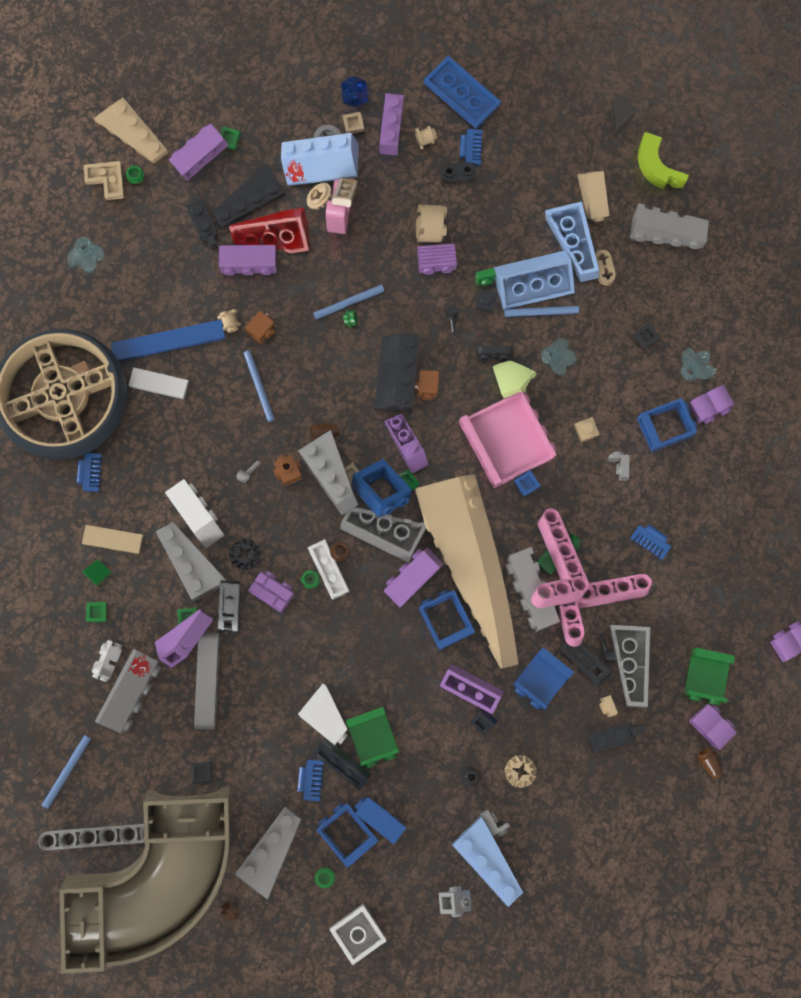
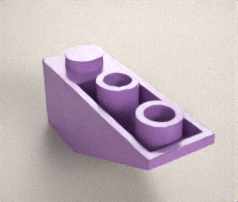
[385,414,428,473]
[155,609,213,668]

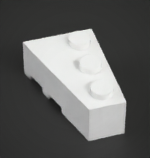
[165,479,224,549]

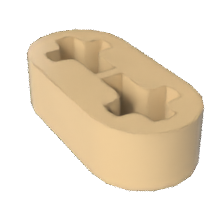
[595,250,616,286]

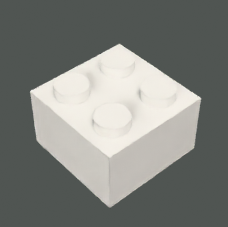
[330,903,387,965]

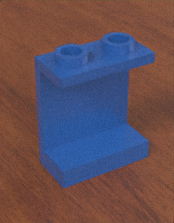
[512,648,574,710]

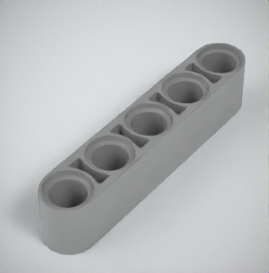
[194,632,220,730]

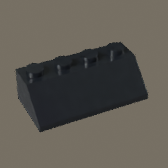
[375,333,420,413]

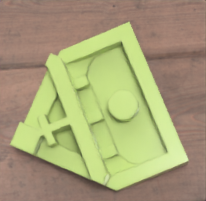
[493,360,536,398]

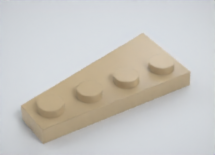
[94,97,168,164]

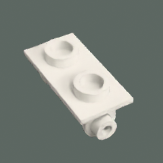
[92,640,122,682]

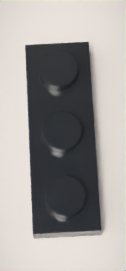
[313,738,371,791]

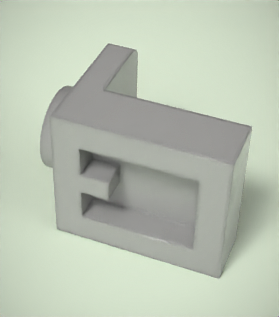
[608,452,629,481]
[480,810,510,837]

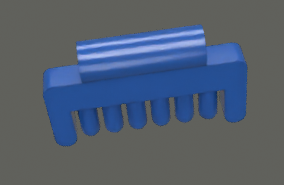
[460,129,483,166]
[77,453,102,492]
[630,524,671,560]
[297,760,324,801]

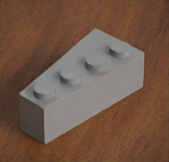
[156,522,225,602]
[235,806,302,899]

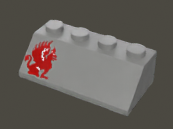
[95,649,161,733]

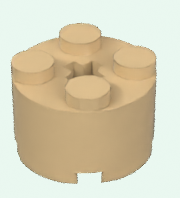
[416,204,447,243]

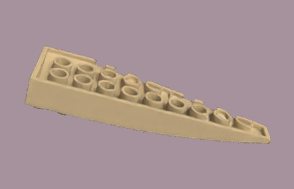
[415,474,518,669]

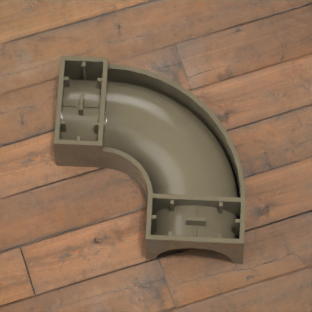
[60,787,230,974]

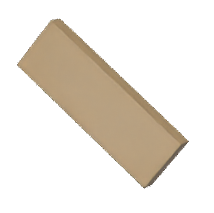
[332,178,358,207]
[82,525,144,554]

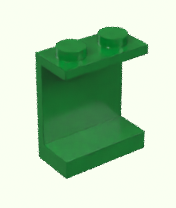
[684,647,735,706]
[346,707,399,768]

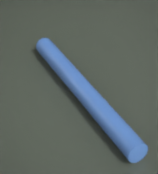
[313,284,384,320]
[504,306,579,317]
[244,350,275,422]
[42,735,91,809]

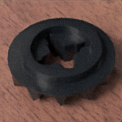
[229,538,260,570]

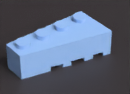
[545,202,599,282]
[452,816,523,907]

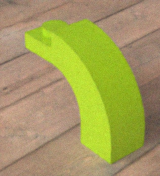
[638,132,689,189]

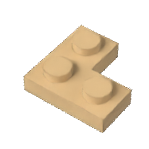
[84,161,124,200]

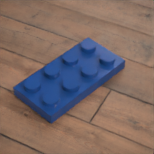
[423,56,501,129]

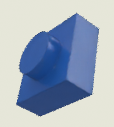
[514,471,541,497]

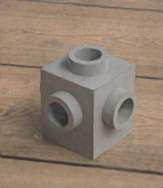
[439,886,472,917]

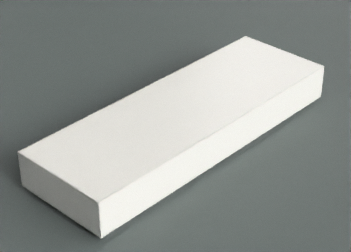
[129,367,189,400]
[308,539,350,600]

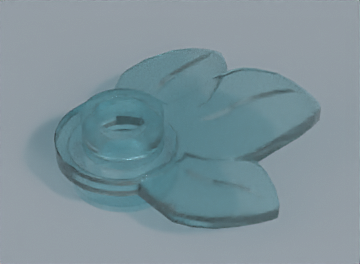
[67,237,104,273]
[541,339,577,375]
[681,348,717,381]

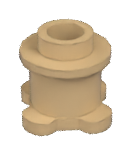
[415,126,437,150]
[217,309,241,333]

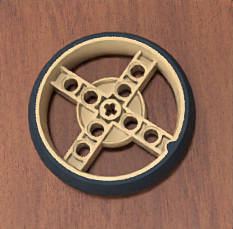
[0,329,127,459]

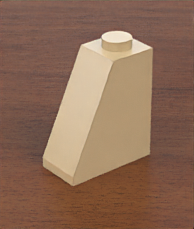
[577,171,609,222]

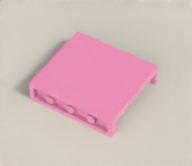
[459,391,557,488]

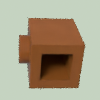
[245,311,275,344]
[415,370,439,400]

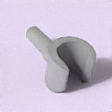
[237,461,260,483]

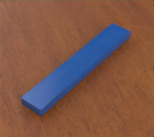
[111,320,226,362]

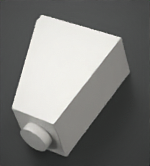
[298,684,348,745]

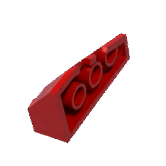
[229,208,309,253]

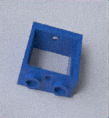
[637,398,697,453]
[351,459,412,517]
[419,589,475,651]
[355,796,406,844]
[317,803,379,868]

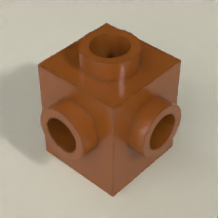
[273,454,302,486]

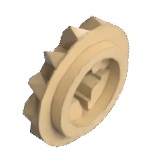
[307,183,333,210]
[505,755,536,788]

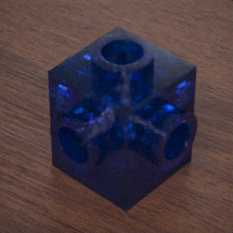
[341,76,369,108]

